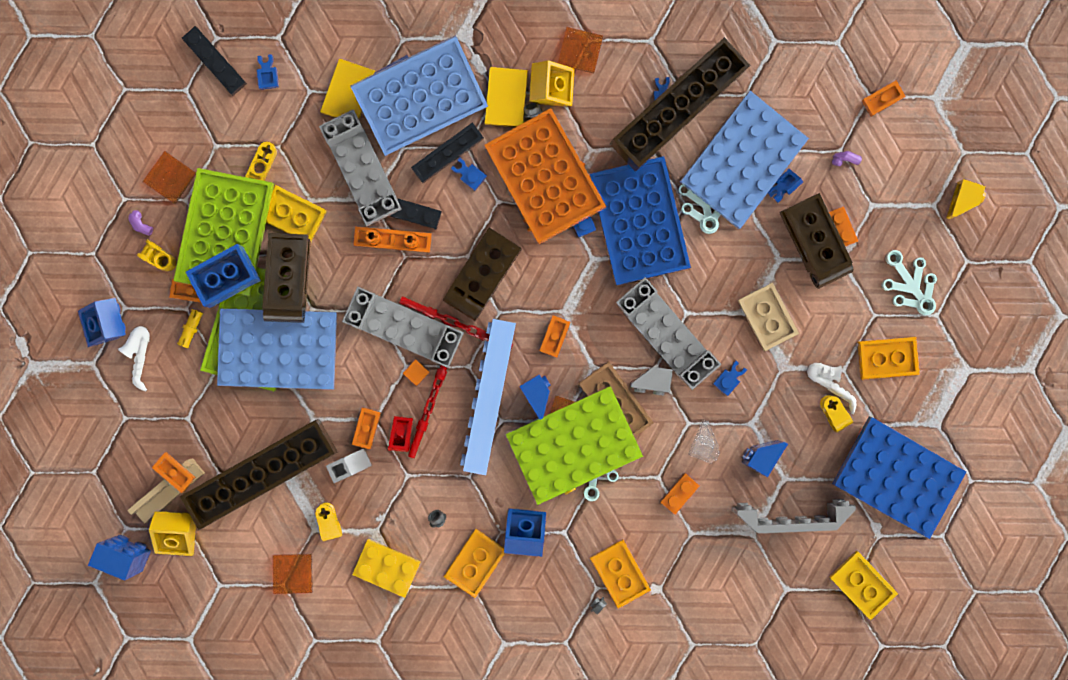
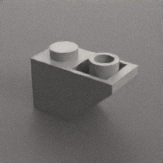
[630,367,673,396]
[326,449,372,483]

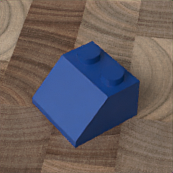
[78,298,126,347]
[520,374,551,420]
[742,440,788,477]
[504,508,546,557]

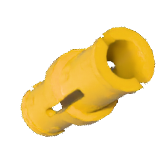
[177,309,203,349]

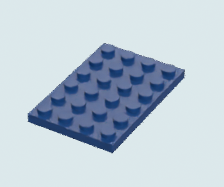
[590,156,691,286]
[832,416,966,539]

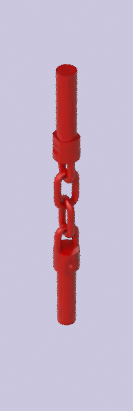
[399,296,513,349]
[408,365,447,459]

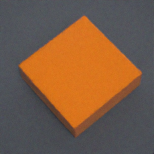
[403,359,430,386]

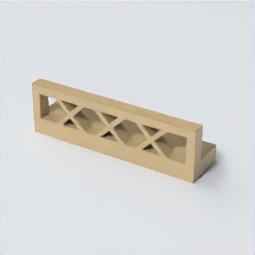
[127,459,205,524]

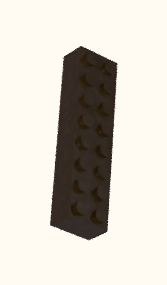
[610,37,751,172]
[180,419,338,530]

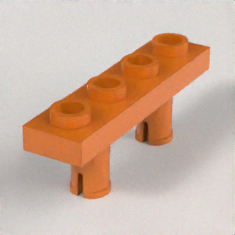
[353,226,432,253]

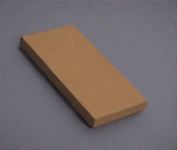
[578,361,654,437]

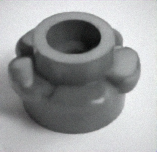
[524,103,542,119]
[428,510,447,528]
[590,597,607,615]

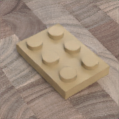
[738,283,799,351]

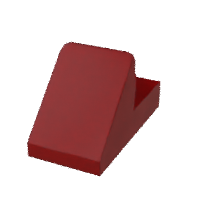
[388,416,413,452]

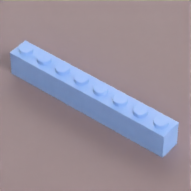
[460,319,516,475]

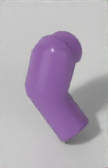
[832,151,862,166]
[128,210,153,236]

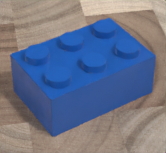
[186,244,261,308]
[88,535,151,581]

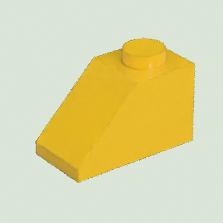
[946,179,986,219]

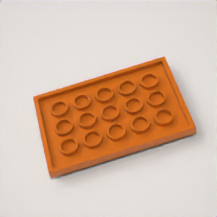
[484,108,606,244]

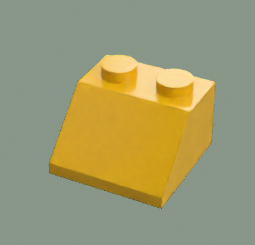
[529,61,575,107]
[149,511,196,556]

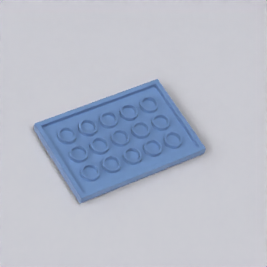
[350,35,488,156]
[680,91,809,229]
[217,309,337,389]

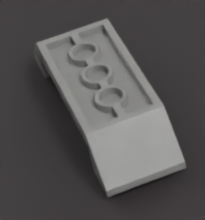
[319,110,401,226]
[616,277,722,390]
[342,286,464,368]
[732,499,856,534]

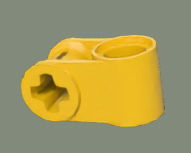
[137,239,176,271]
[820,395,853,433]
[315,502,342,542]

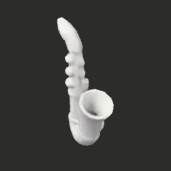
[118,326,150,392]
[807,363,857,415]

